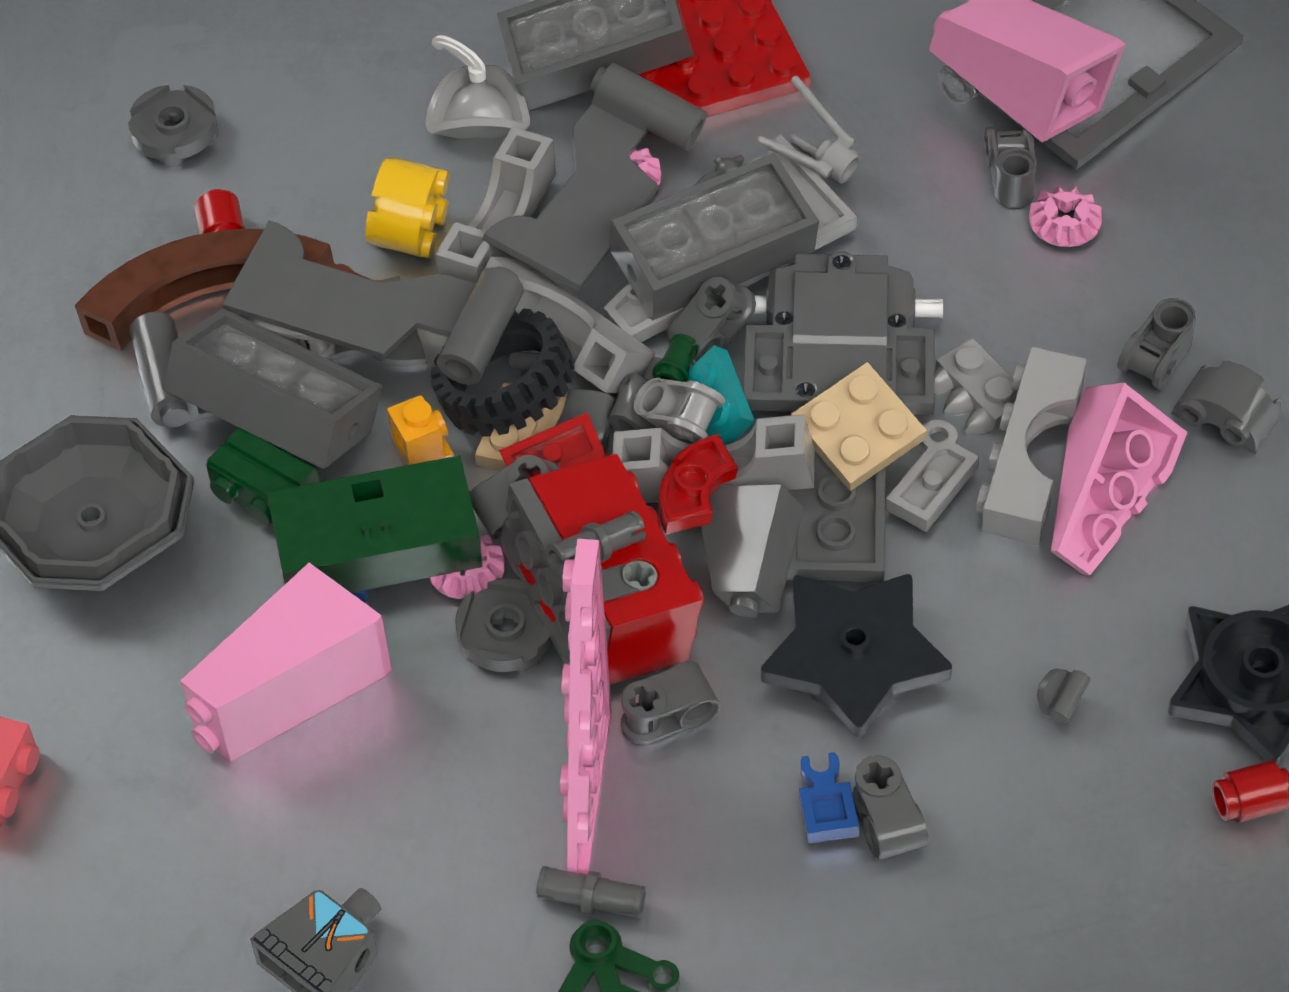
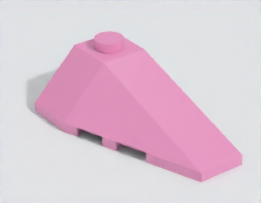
[1051,383,1187,576]

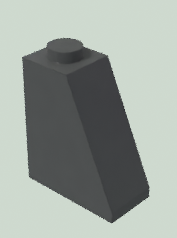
[701,484,804,618]

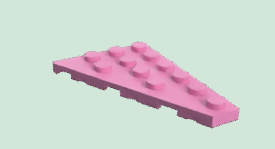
[560,539,612,874]

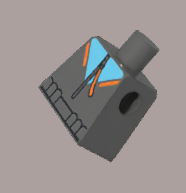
[250,888,382,992]

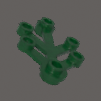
[558,920,680,992]

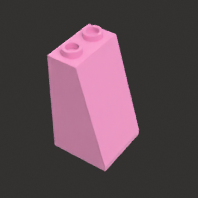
[929,0,1126,143]
[180,563,392,762]

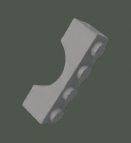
[435,126,556,283]
[485,257,656,393]
[976,346,1087,545]
[613,414,815,503]

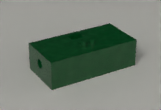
[267,455,482,593]

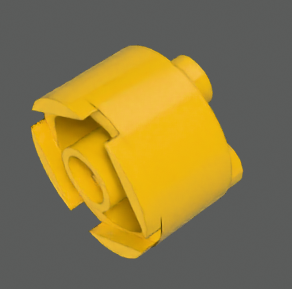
[365,157,450,259]

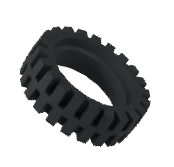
[430,308,575,436]

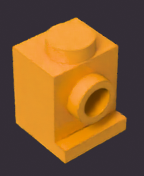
[387,395,454,466]

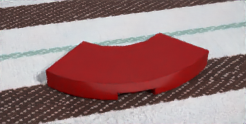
[658,434,738,534]

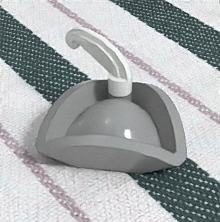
[425,35,530,139]

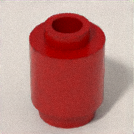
[194,189,245,234]
[1212,760,1289,823]

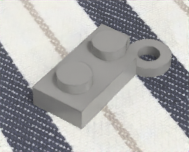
[886,419,979,532]

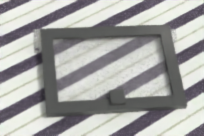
[938,0,1244,170]

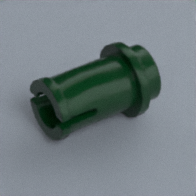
[652,334,699,382]

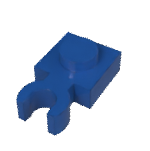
[799,752,859,844]

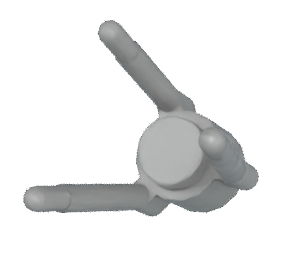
[757,76,862,184]

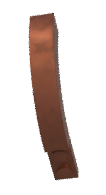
[75,229,384,351]

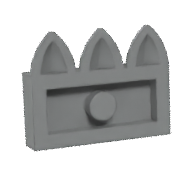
[935,338,1018,436]

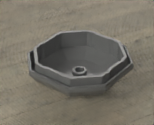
[0,415,194,591]

